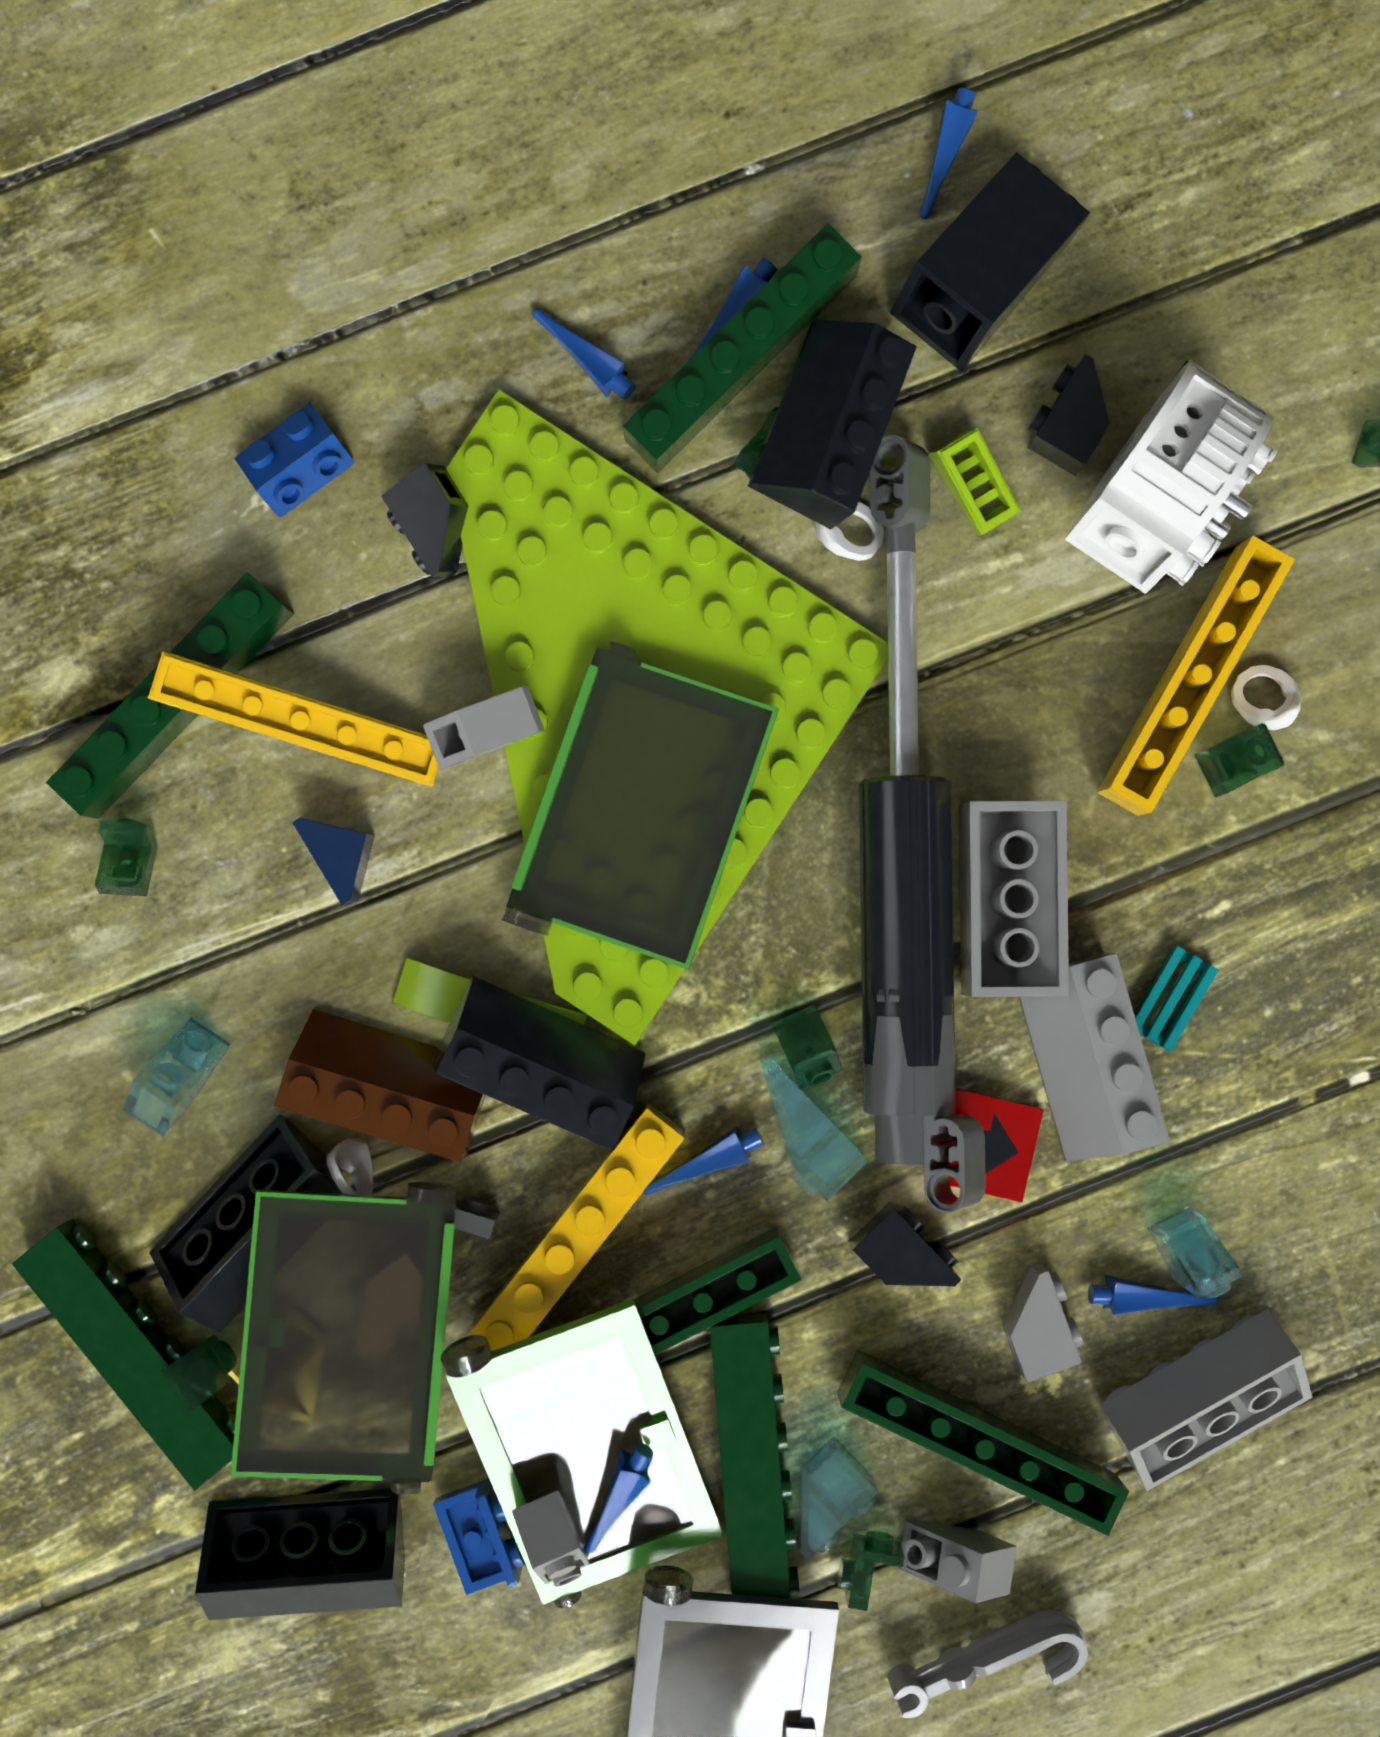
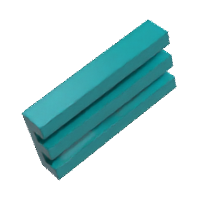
[1134,945,1219,1052]

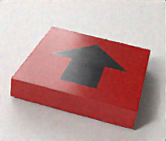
[950,1088,1044,1203]

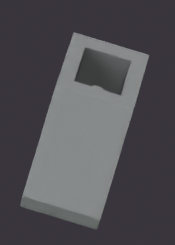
[423,685,544,770]
[1003,1262,1084,1383]
[512,1490,590,1587]
[898,1520,1016,1604]

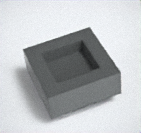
[449,1196,500,1239]

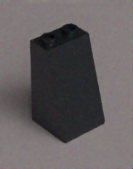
[890,152,1091,372]

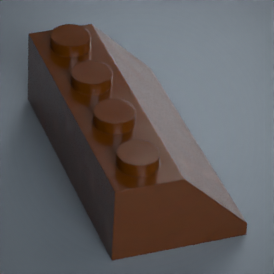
[274,1009,486,1163]

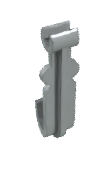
[887,1609,1088,1718]

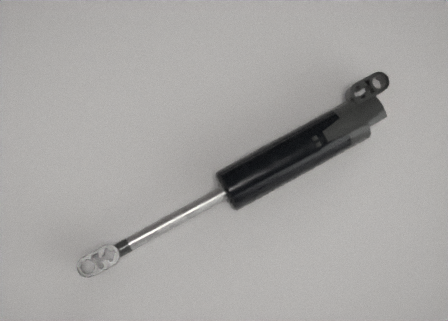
[859,434,986,1213]

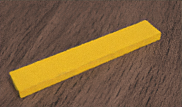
[148,650,439,787]

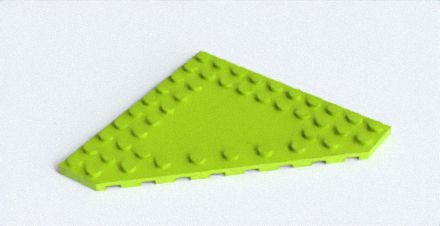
[447,389,888,1045]

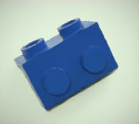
[234,402,354,517]
[433,1478,526,1595]

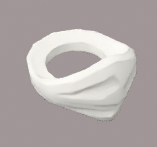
[814,502,884,561]
[1231,665,1301,731]
[326,1138,374,1195]

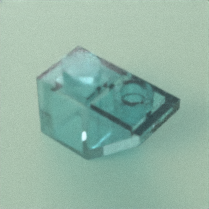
[123,1018,230,1136]
[1147,1207,1243,1299]
[798,1436,878,1560]

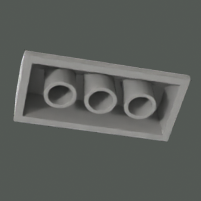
[959,801,1069,997]
[1019,952,1170,1161]
[1100,1309,1313,1491]

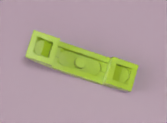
[393,957,588,1025]

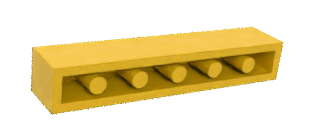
[1096,536,1295,816]
[465,1102,685,1360]

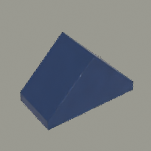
[292,817,375,905]

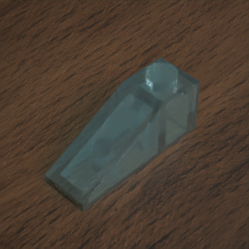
[759,1052,868,1201]

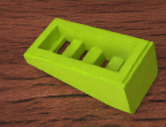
[928,427,1021,536]

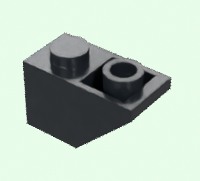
[1027,354,1110,476]
[381,463,469,578]
[848,1202,962,1287]

